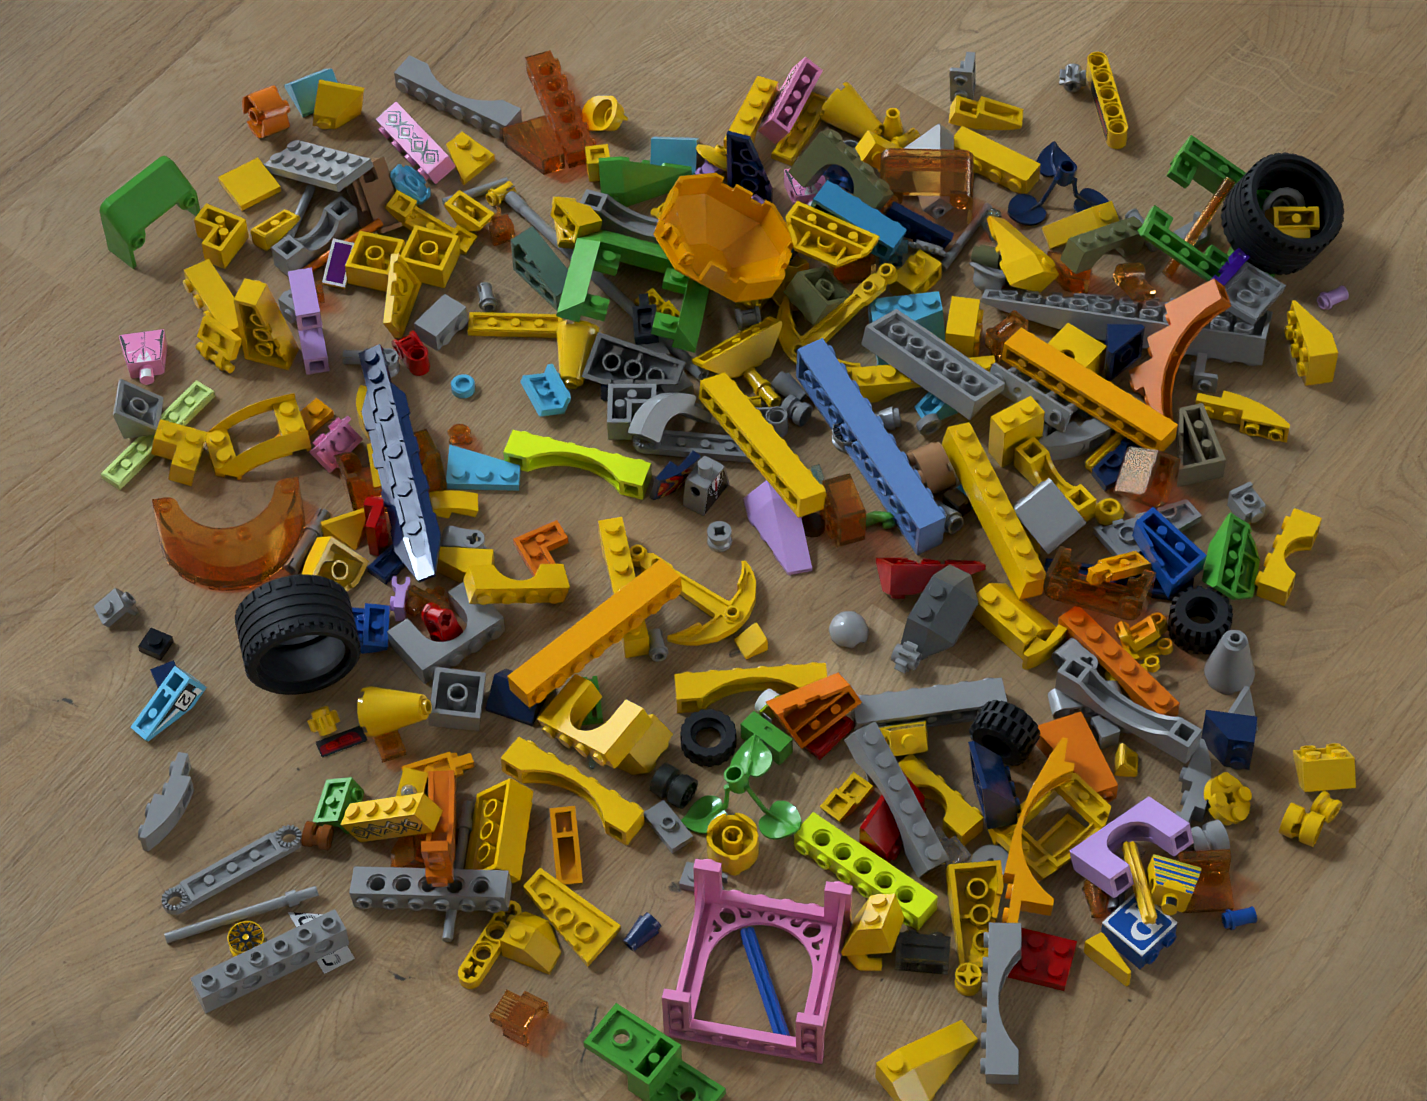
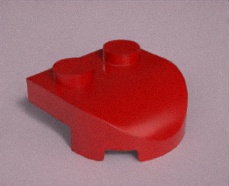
[363,495,389,556]

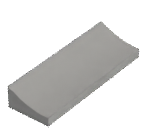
[861,309,1005,420]

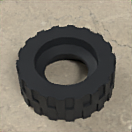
[680,709,737,767]

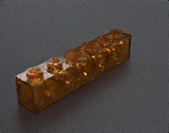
[525,50,596,168]

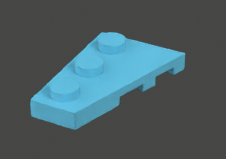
[446,444,521,491]

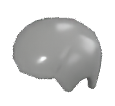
[829,611,869,648]

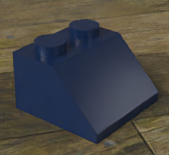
[1201,710,1257,770]

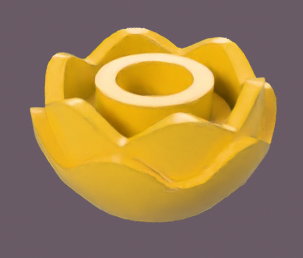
[1095,498,1125,526]

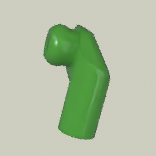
[858,511,895,529]

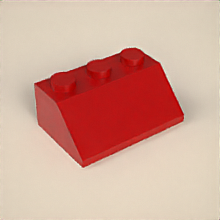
[859,771,927,863]

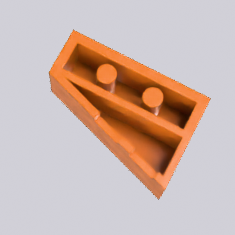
[766,673,862,749]

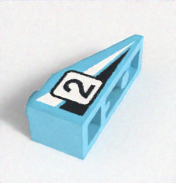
[130,666,207,742]

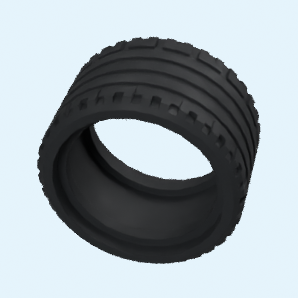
[1221,152,1344,275]
[235,574,361,695]

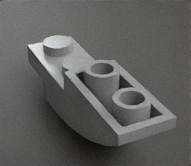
[1038,418,1114,461]
[1176,739,1211,824]
[138,752,194,851]

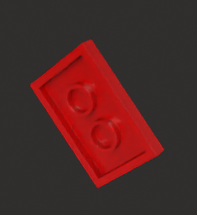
[1000,922,1077,991]

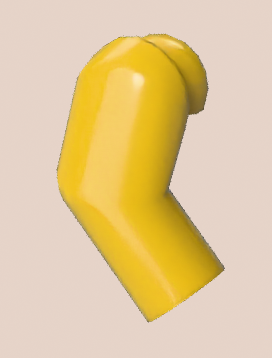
[847,954,882,971]

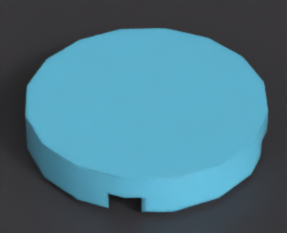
[390,164,431,204]

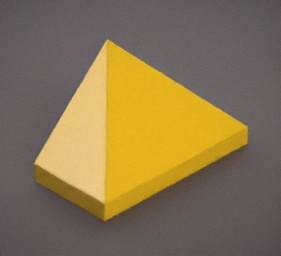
[321,508,366,551]

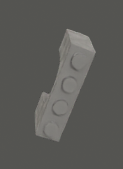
[387,582,505,684]

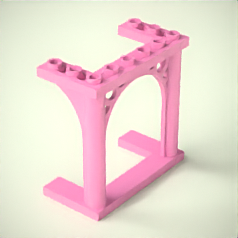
[662,859,853,1064]

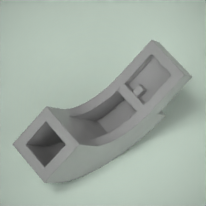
[628,393,712,443]

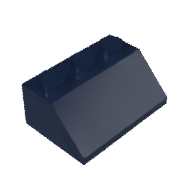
[968,741,1021,830]

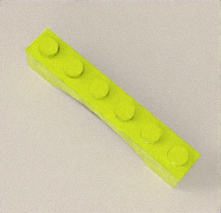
[503,430,652,500]

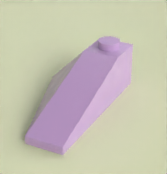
[743,480,812,575]

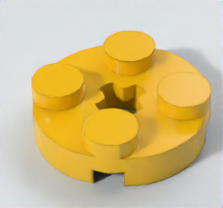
[1204,772,1252,825]

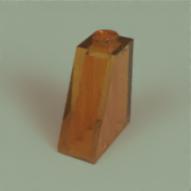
[502,115,565,175]

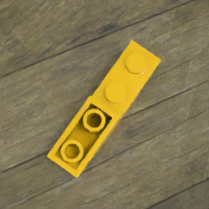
[1195,391,1290,443]

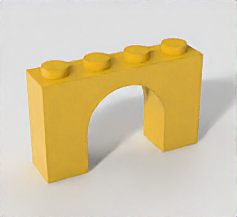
[537,674,653,769]

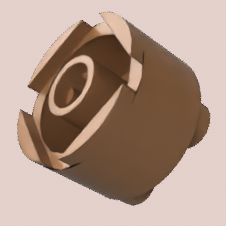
[906,441,956,494]

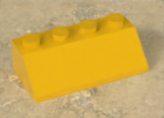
[465,778,534,884]

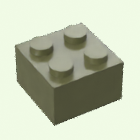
[784,266,852,325]

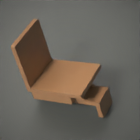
[346,157,403,234]

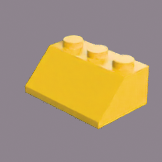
[972,583,1056,660]

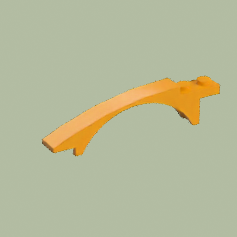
[1001,737,1075,923]

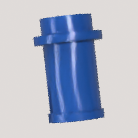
[1221,906,1257,930]

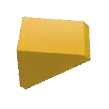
[444,190,495,232]

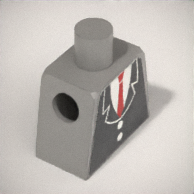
[683,456,729,516]

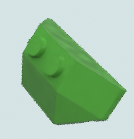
[1202,513,1260,600]

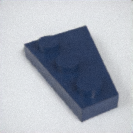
[883,201,954,250]
[1092,437,1167,491]

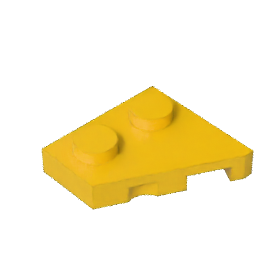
[446,132,495,185]

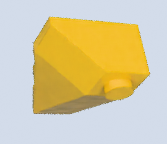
[302,536,369,592]
[945,860,1004,968]
[875,1020,978,1101]

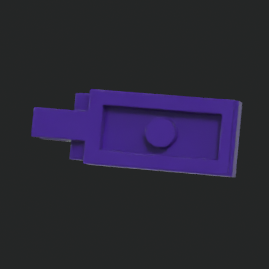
[1211,248,1249,286]

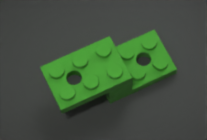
[583,1003,726,1101]

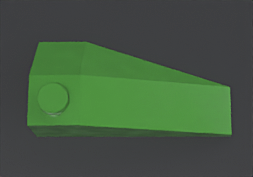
[598,156,692,207]

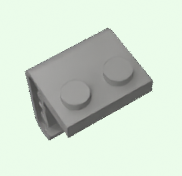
[1013,478,1086,554]

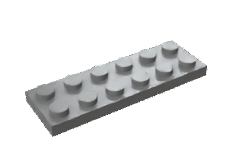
[264,140,374,192]

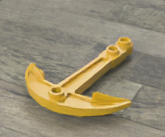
[777,263,898,374]
[629,544,756,646]

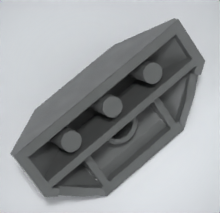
[901,564,979,660]

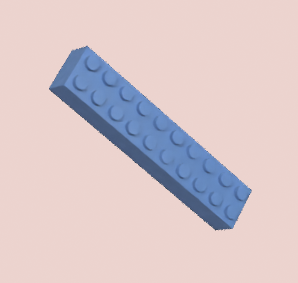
[796,338,946,555]

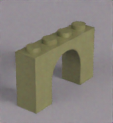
[788,129,894,211]

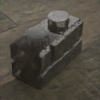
[895,930,951,975]

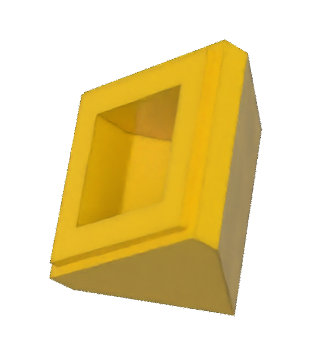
[1114,743,1138,777]

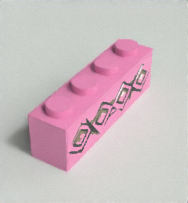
[758,57,823,144]
[376,102,456,185]

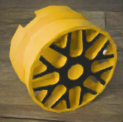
[227,921,266,957]

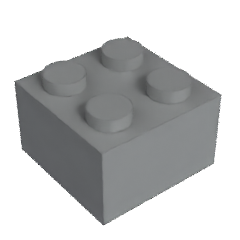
[429,667,486,731]

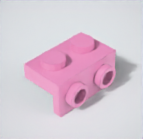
[310,416,363,473]

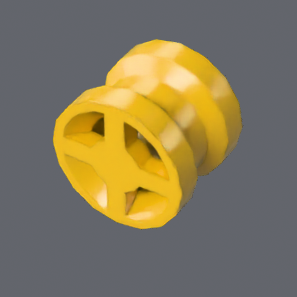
[1310,791,1342,824]
[954,963,982,996]

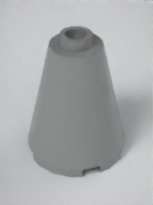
[1204,630,1255,695]

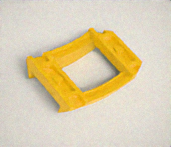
[205,393,311,480]
[988,773,1111,881]

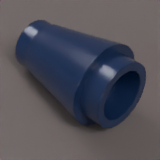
[623,912,661,952]

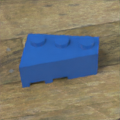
[1132,507,1207,599]

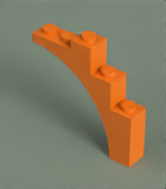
[1129,278,1231,422]
[421,770,457,887]

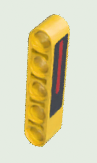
[1086,52,1128,149]

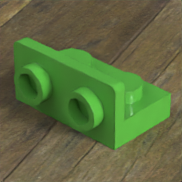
[313,777,364,834]

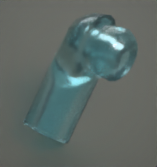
[982,208,1002,241]

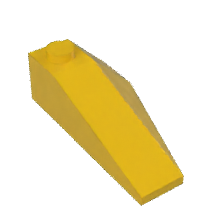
[987,216,1059,293]

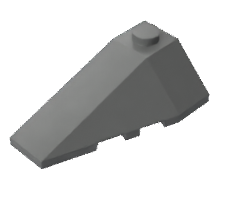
[582,332,686,385]

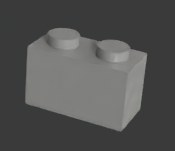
[414,294,468,351]

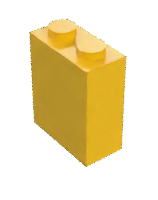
[988,396,1045,468]

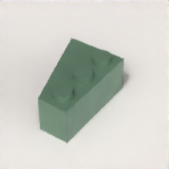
[511,226,568,311]

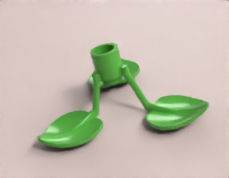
[681,734,802,840]

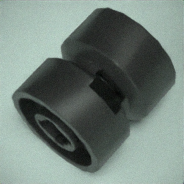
[650,763,698,809]

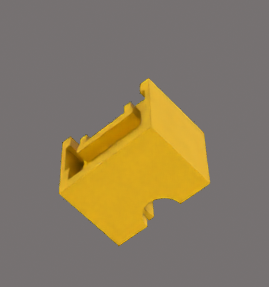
[1048,323,1107,375]

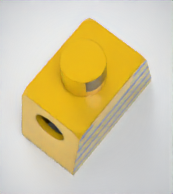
[1145,854,1201,916]

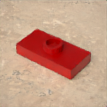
[804,715,855,760]

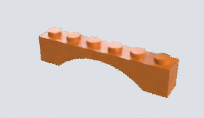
[1058,604,1180,717]

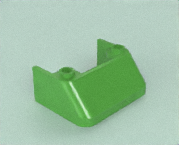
[99,156,200,269]

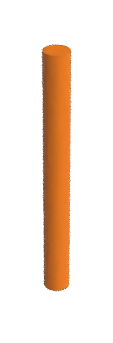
[301,218,384,272]

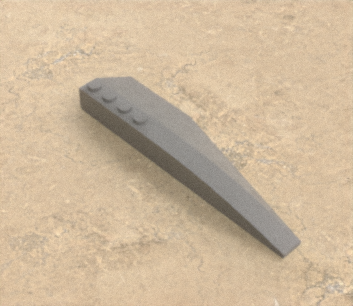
[981,289,1273,366]

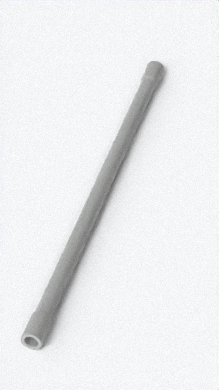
[504,191,709,381]

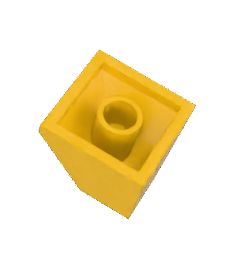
[313,79,364,130]

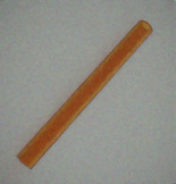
[1162,177,1235,278]

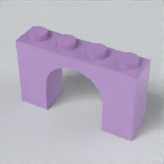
[288,267,330,375]
[1069,796,1194,898]

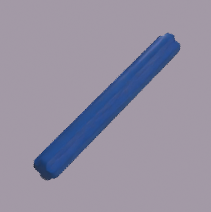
[740,926,790,1036]

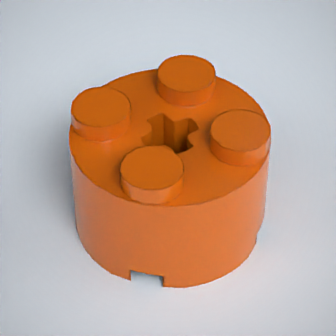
[242,85,290,138]

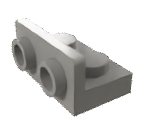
[949,52,976,101]

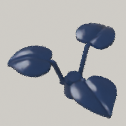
[1007,141,1109,226]

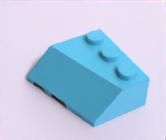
[868,291,945,365]

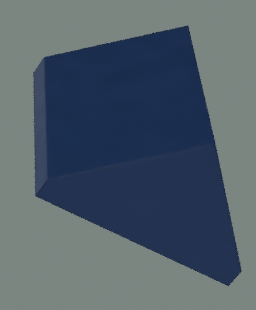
[1105,324,1145,381]
[486,669,548,726]

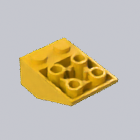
[1284,300,1338,386]

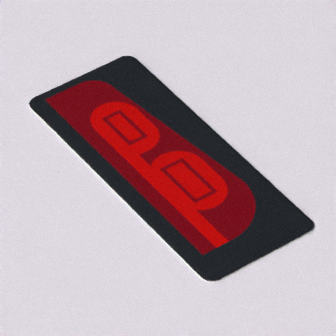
[316,726,367,757]

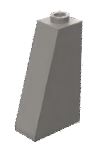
[904,123,954,219]

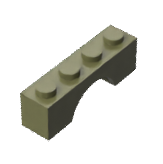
[1060,216,1145,274]

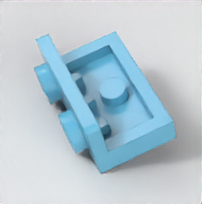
[520,364,571,417]

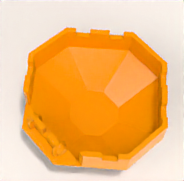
[653,173,793,302]

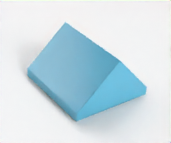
[284,68,338,117]
[650,137,699,175]

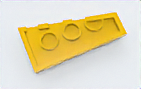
[523,868,621,967]

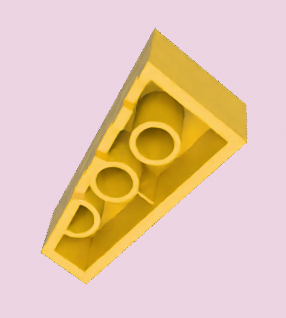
[234,278,299,370]

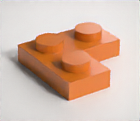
[513,520,569,576]

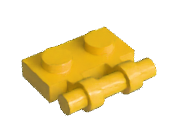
[195,315,242,374]

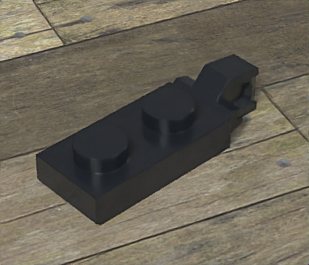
[632,293,659,345]

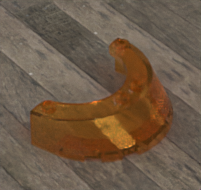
[152,477,306,591]

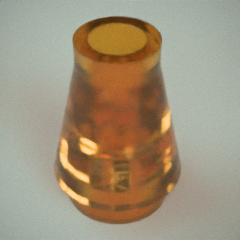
[1082,879,1107,918]

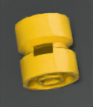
[1278,802,1326,847]

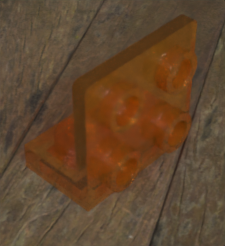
[1176,849,1234,913]

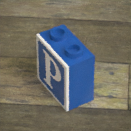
[1101,894,1178,969]

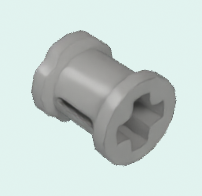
[735,306,761,330]

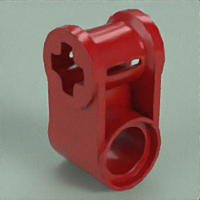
[391,331,430,376]
[421,602,463,642]

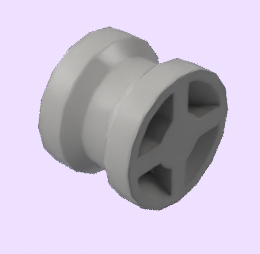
[384,348,400,378]
[707,521,732,552]

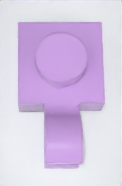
[390,576,411,621]

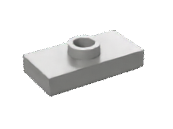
[644,800,694,854]

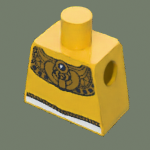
[879,720,929,756]

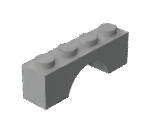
[271,196,359,277]

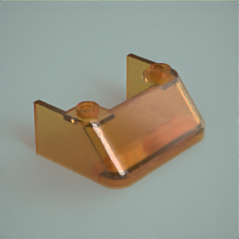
[880,148,974,224]

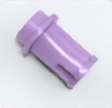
[1317,285,1349,310]

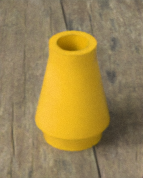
[881,108,904,141]

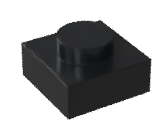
[138,628,174,660]

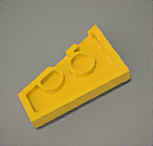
[383,253,422,338]

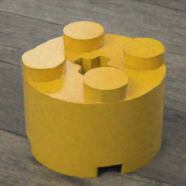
[706,813,759,876]

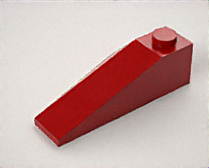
[876,557,986,599]

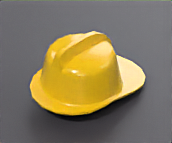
[580,96,628,132]

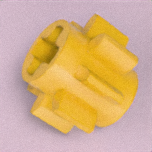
[307,706,341,737]

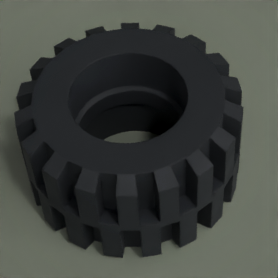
[1168,586,1233,654]
[969,700,1040,766]

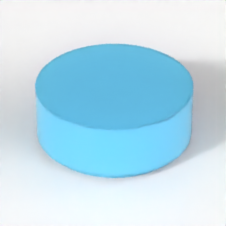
[451,374,475,398]

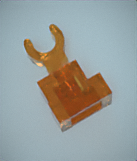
[489,206,515,246]

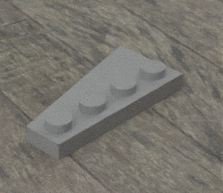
[1093,499,1202,556]

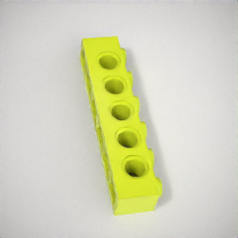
[794,812,938,931]

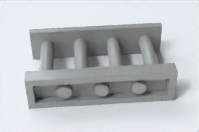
[990,363,1092,433]

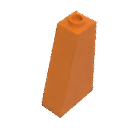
[1036,712,1118,803]

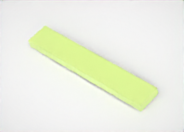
[101,380,215,490]

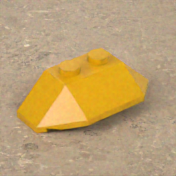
[785,201,880,268]
[692,316,782,378]

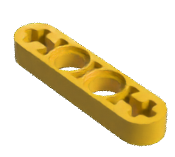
[458,900,522,989]

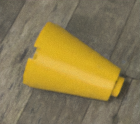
[819,82,883,139]
[557,320,604,389]
[357,686,432,737]

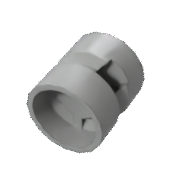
[1185,819,1230,863]

